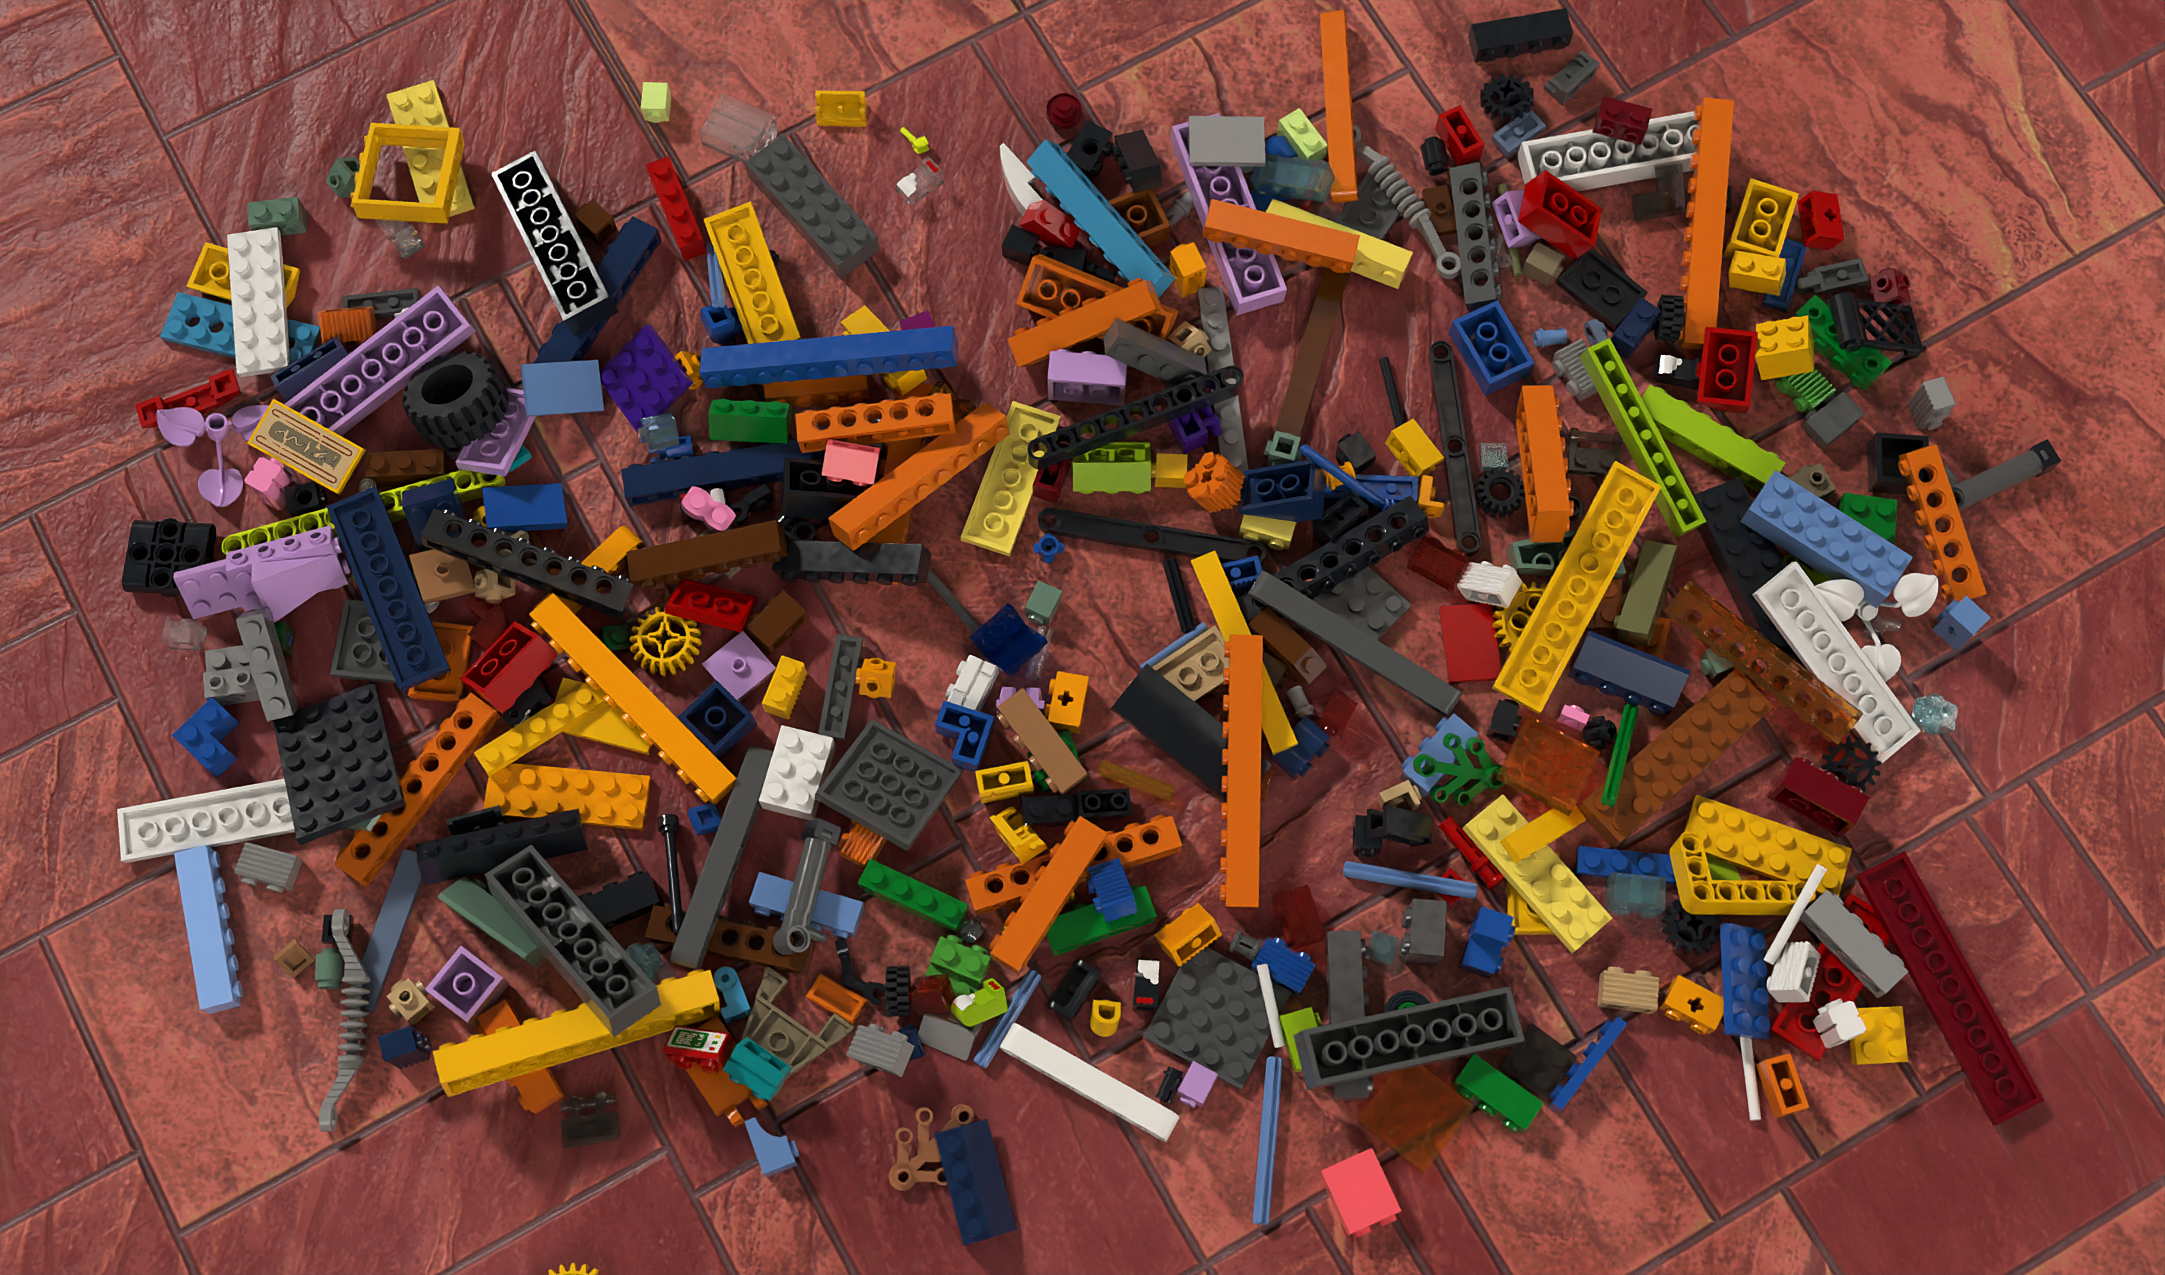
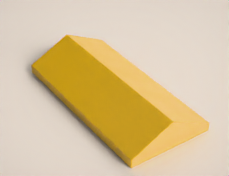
[186,242,300,308]

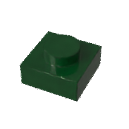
[599,624,632,654]

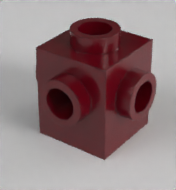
[1870,268,1911,305]

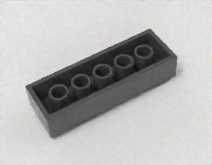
[745,134,880,279]

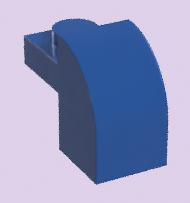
[700,305,744,344]

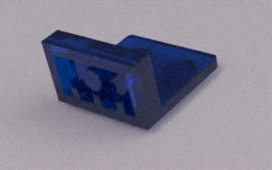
[969,603,1048,676]

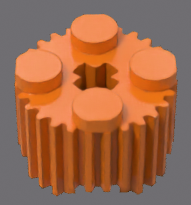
[1183,452,1245,513]

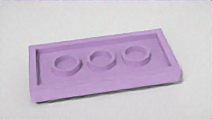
[455,388,536,476]

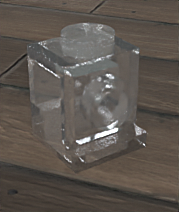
[162,616,207,651]

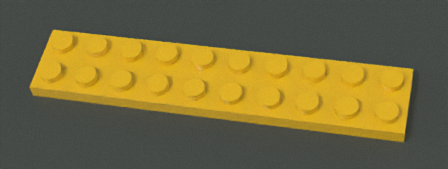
[1492,461,1662,714]

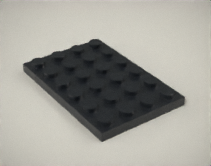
[273,682,406,845]

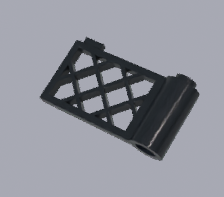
[1828,292,1923,358]

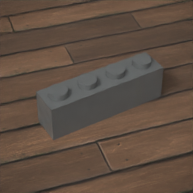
[1103,318,1207,386]
[236,607,299,721]

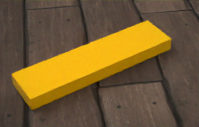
[1500,798,1587,864]

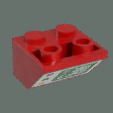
[663,1025,734,1074]

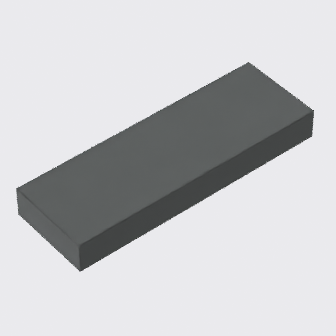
[342,288,421,319]

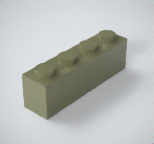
[1613,540,1678,647]

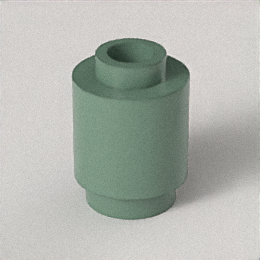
[315,948,344,989]

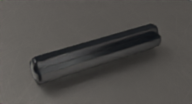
[1163,558,1195,633]

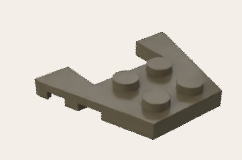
[741,966,854,1079]

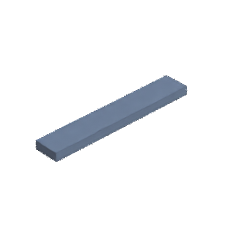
[348,849,423,1013]

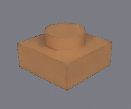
[273,939,314,979]

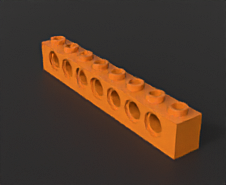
[334,692,501,887]
[965,815,1182,916]

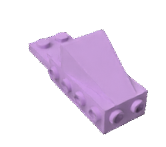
[174,525,352,623]

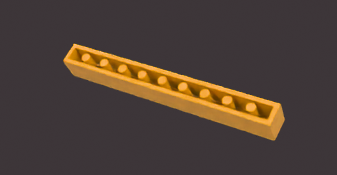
[529,593,737,805]

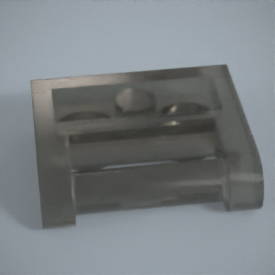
[1567,427,1623,477]

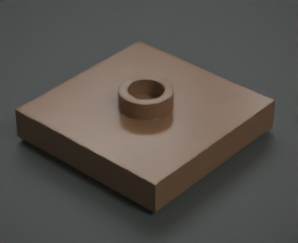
[409,549,476,604]

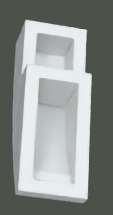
[1000,143,1043,216]

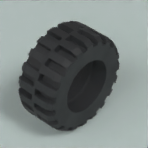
[403,351,509,448]

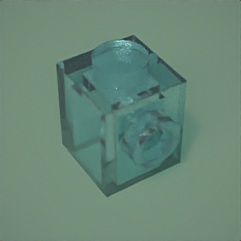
[638,413,680,451]

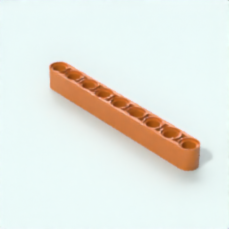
[1320,9,1358,204]

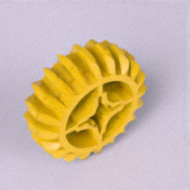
[629,607,702,677]

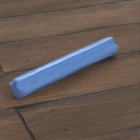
[706,243,726,309]
[974,969,1041,1068]

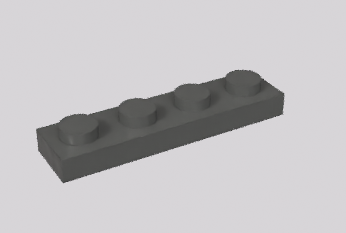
[818,634,863,741]

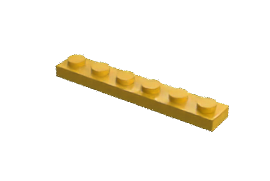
[474,683,606,777]

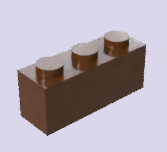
[365,449,451,488]

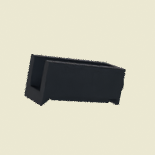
[1367,805,1432,847]

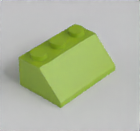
[1073,442,1151,494]

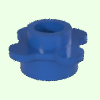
[1033,533,1064,563]

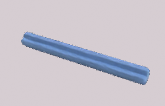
[1343,861,1478,899]

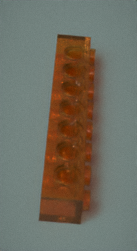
[1665,580,1863,744]

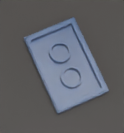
[521,360,604,417]

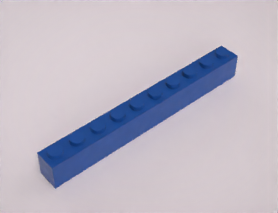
[699,326,958,388]

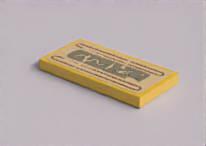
[247,399,366,495]

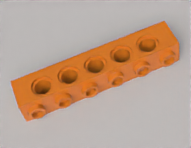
[795,393,956,453]
[1898,444,1987,604]

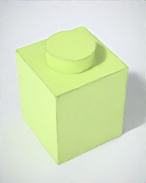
[641,82,672,123]

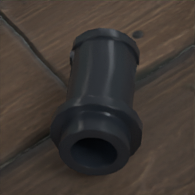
[1084,261,1117,284]
[1155,1066,1183,1104]

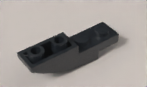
[1020,788,1132,827]

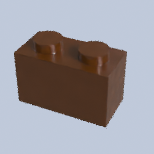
[746,590,809,655]

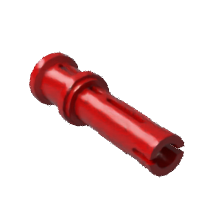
[1438,816,1505,891]

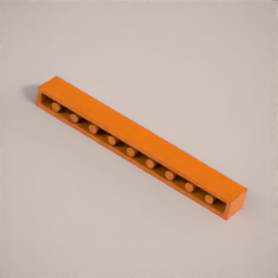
[1679,97,1734,350]
[1220,635,1263,907]

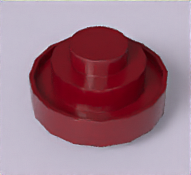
[1046,93,1082,129]

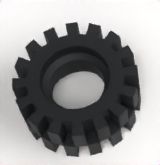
[1654,294,1685,342]
[1476,467,1525,518]
[885,966,911,1017]

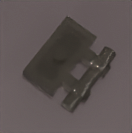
[560,1092,621,1149]

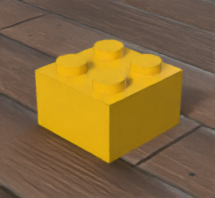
[1755,315,1814,380]

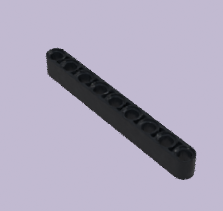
[1027,365,1244,470]

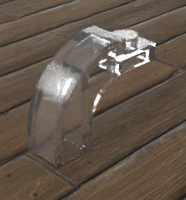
[373,219,425,260]

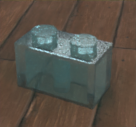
[1605,872,1666,918]

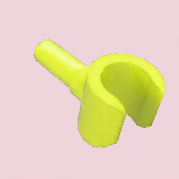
[900,127,929,154]

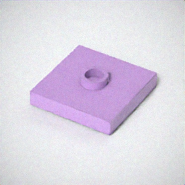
[702,631,776,702]

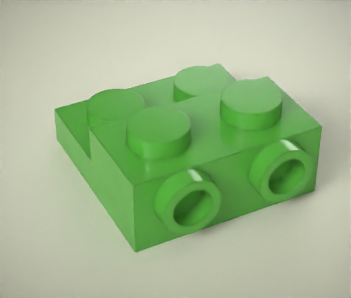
[919,934,992,1003]

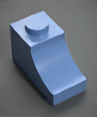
[744,1117,800,1177]

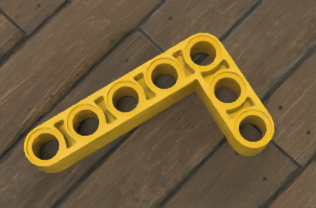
[1669,831,1816,915]

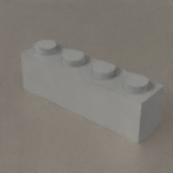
[1800,890,1908,998]

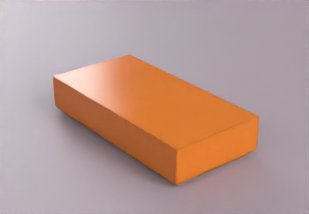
[806,973,868,1025]

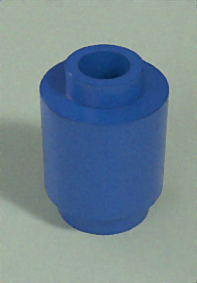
[1265,135,1299,172]

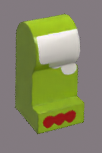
[951,978,1008,1027]

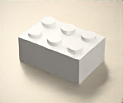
[759,725,836,820]

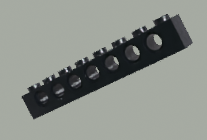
[1235,495,1430,635]
[421,508,634,620]

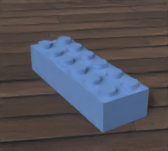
[1740,470,1913,608]

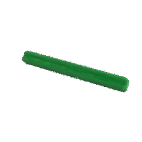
[1601,703,1639,807]

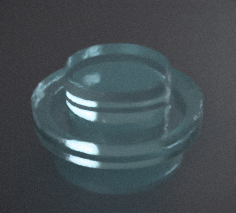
[959,919,985,944]

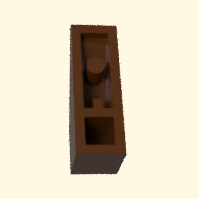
[1248,606,1327,684]

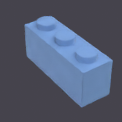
[1400,714,1479,798]

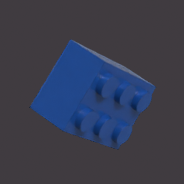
[1449,300,1535,396]

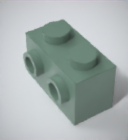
[247,197,307,236]

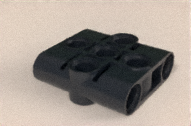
[122,518,217,598]

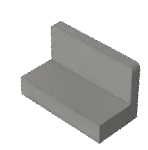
[918,1000,983,1061]

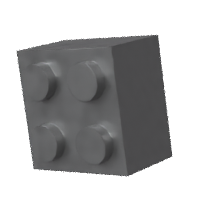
[1400,899,1446,966]

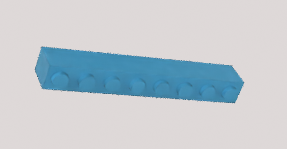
[1026,139,1176,298]

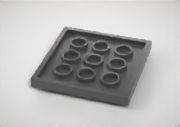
[815,719,963,851]
[1143,947,1291,1090]

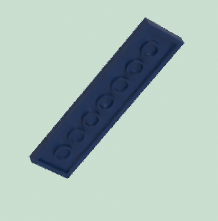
[327,486,451,692]

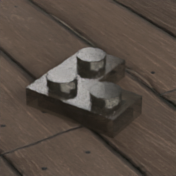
[1632,163,1686,221]

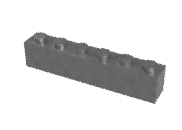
[1325,931,1373,1101]

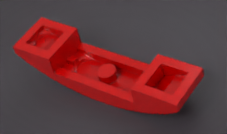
[135,369,241,429]

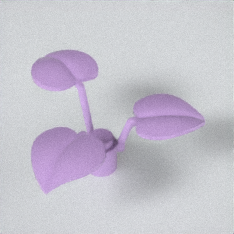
[156,405,269,508]

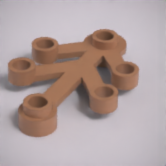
[888,1104,974,1191]

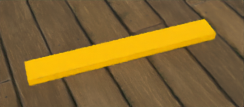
[1191,551,1298,755]

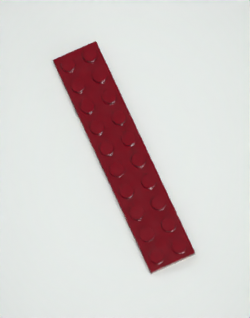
[1855,851,2044,1126]

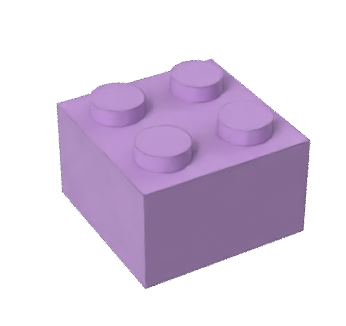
[425,946,510,1028]

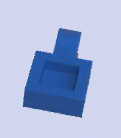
[648,435,694,464]

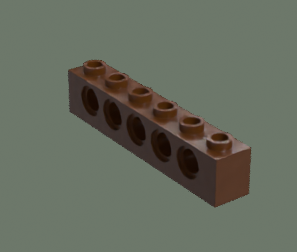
[645,903,815,977]

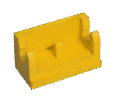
[815,90,867,127]
[1385,419,1444,481]
[989,807,1047,865]

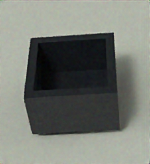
[1867,432,1929,495]

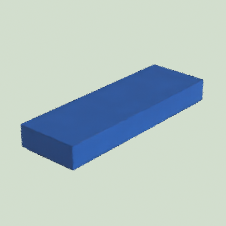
[1762,238,1807,313]

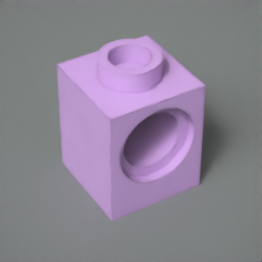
[1177,1061,1218,1108]

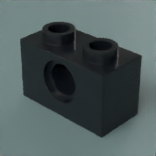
[1067,120,1115,181]

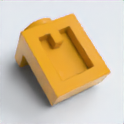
[1417,475,1445,518]

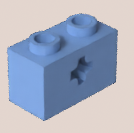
[1932,596,1991,651]

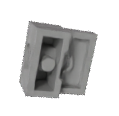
[203,645,260,706]

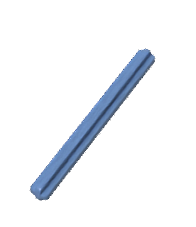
[1253,1057,1283,1225]

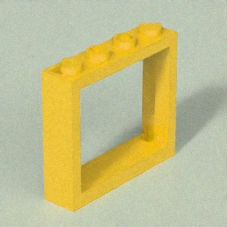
[350,123,465,224]

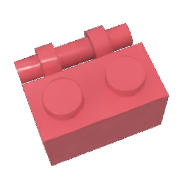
[822,439,880,486]

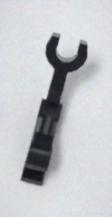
[835,939,886,1005]

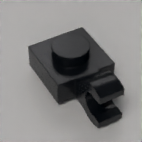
[730,484,774,525]

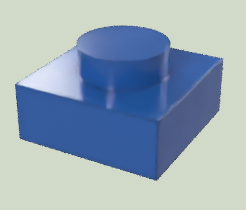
[687,803,721,836]

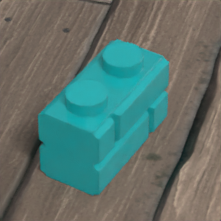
[723,1037,792,1101]

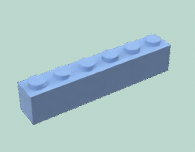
[174,845,243,1014]

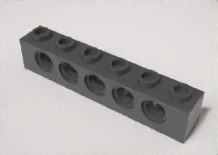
[1450,162,1503,313]

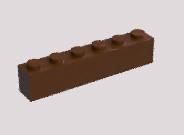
[626,520,788,589]

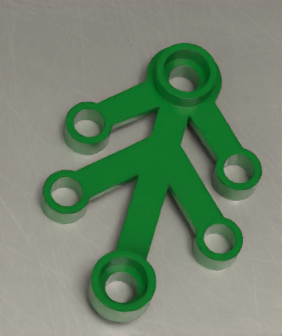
[1413,733,1507,806]

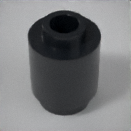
[1420,136,1449,176]

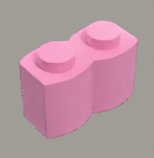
[681,486,736,533]

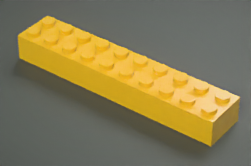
[433,969,721,1097]

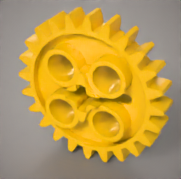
[1492,582,1546,655]

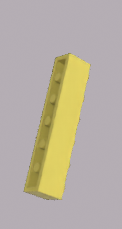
[1266,199,1413,289]

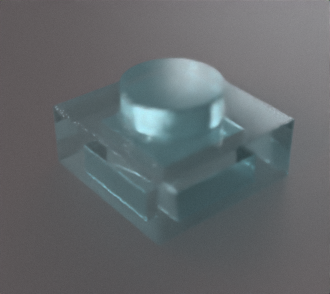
[1479,443,1508,471]
[1364,930,1399,966]

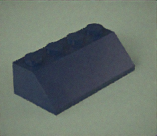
[1568,631,1690,716]
[933,1119,1016,1246]

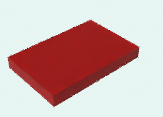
[665,578,757,633]
[1439,603,1501,684]

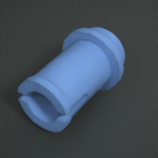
[1533,328,1567,349]

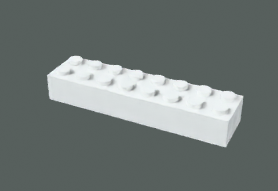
[1517,111,1697,191]

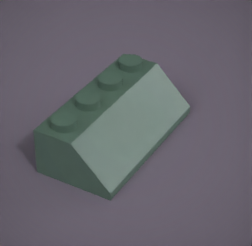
[438,876,545,969]

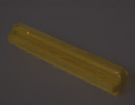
[1098,760,1175,800]

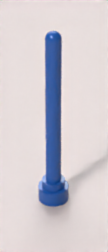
[1300,444,1397,513]

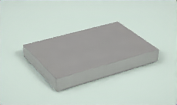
[1188,116,1265,167]

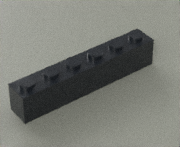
[772,541,931,586]
[416,809,588,886]

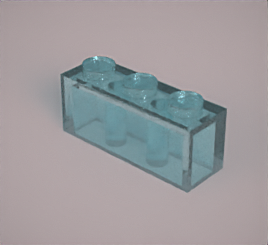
[1250,154,1335,202]

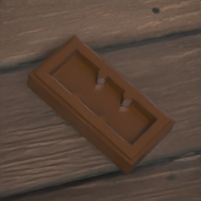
[1422,185,1457,236]

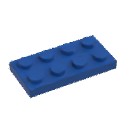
[1720,923,1770,1041]

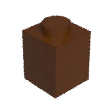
[574,199,617,245]

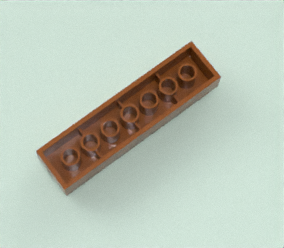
[1578,668,1774,849]

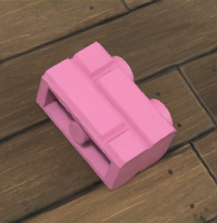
[244,457,295,510]

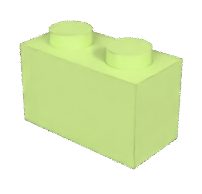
[1277,108,1328,171]

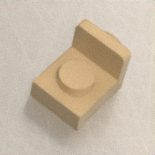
[1377,780,1421,811]

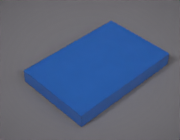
[482,483,567,532]

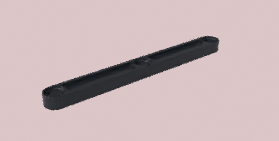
[1428,341,1481,557]
[1038,508,1266,565]

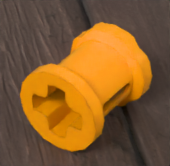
[1324,461,1356,491]

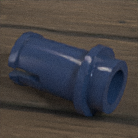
[898,1024,926,1061]

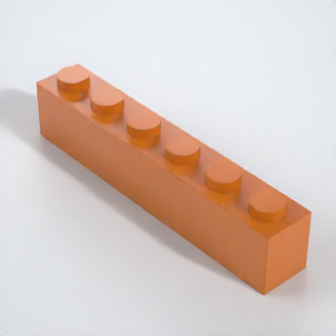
[1202,199,1360,273]
[1007,278,1162,367]
[989,816,1108,975]

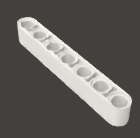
[999,1023,1180,1142]

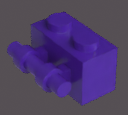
[1161,396,1223,454]

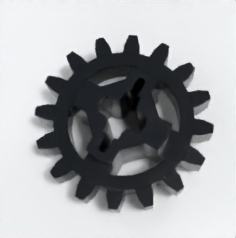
[1480,74,1534,122]
[1821,736,1882,792]
[1661,899,1722,956]

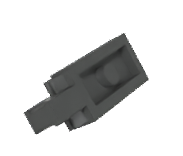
[1795,258,1870,295]

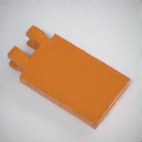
[686,1015,768,1128]

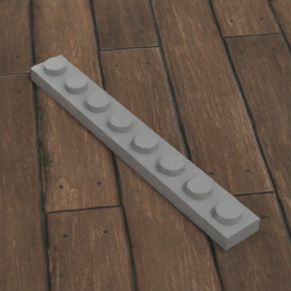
[1197,286,1248,473]

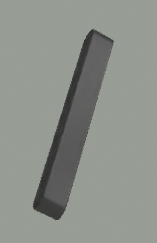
[1248,571,1462,717]
[670,745,774,970]

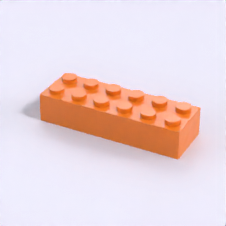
[1016,254,1179,341]
[1515,385,1574,543]

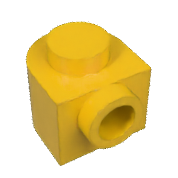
[1090,1000,1121,1037]

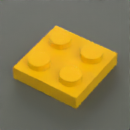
[1849,1006,1908,1065]

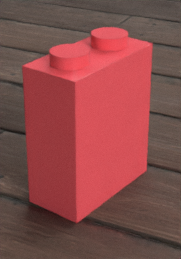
[1319,1148,1401,1238]

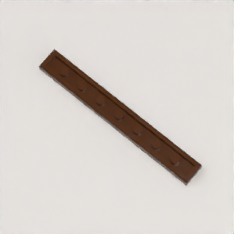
[1272,267,1350,441]

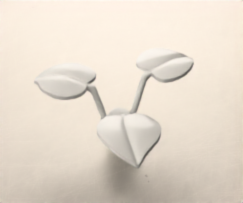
[1815,573,1938,682]

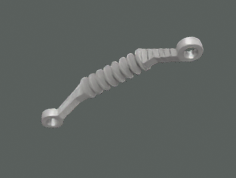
[1354,125,1461,279]
[319,909,371,1132]

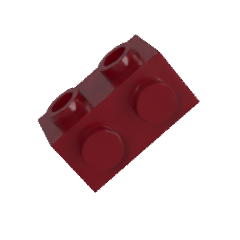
[1592,96,1652,145]

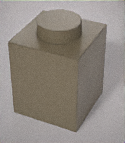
[1522,242,1564,286]

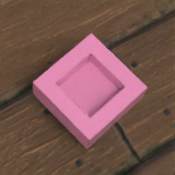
[1557,705,1590,731]

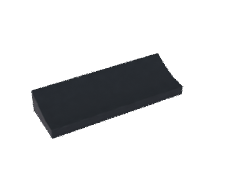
[1110,663,1272,802]

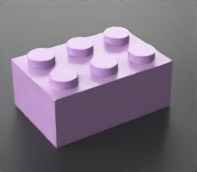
[1047,349,1127,405]

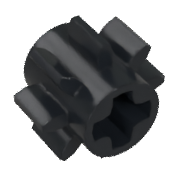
[1583,716,1617,750]

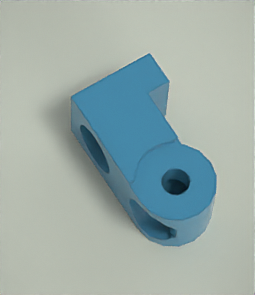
[713,967,751,1024]

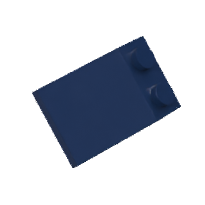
[1238,460,1327,522]

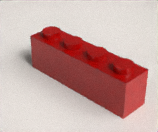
[646,156,706,261]

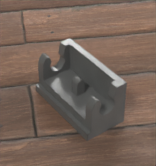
[1543,51,1600,106]

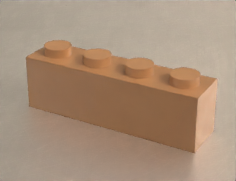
[996,688,1088,795]

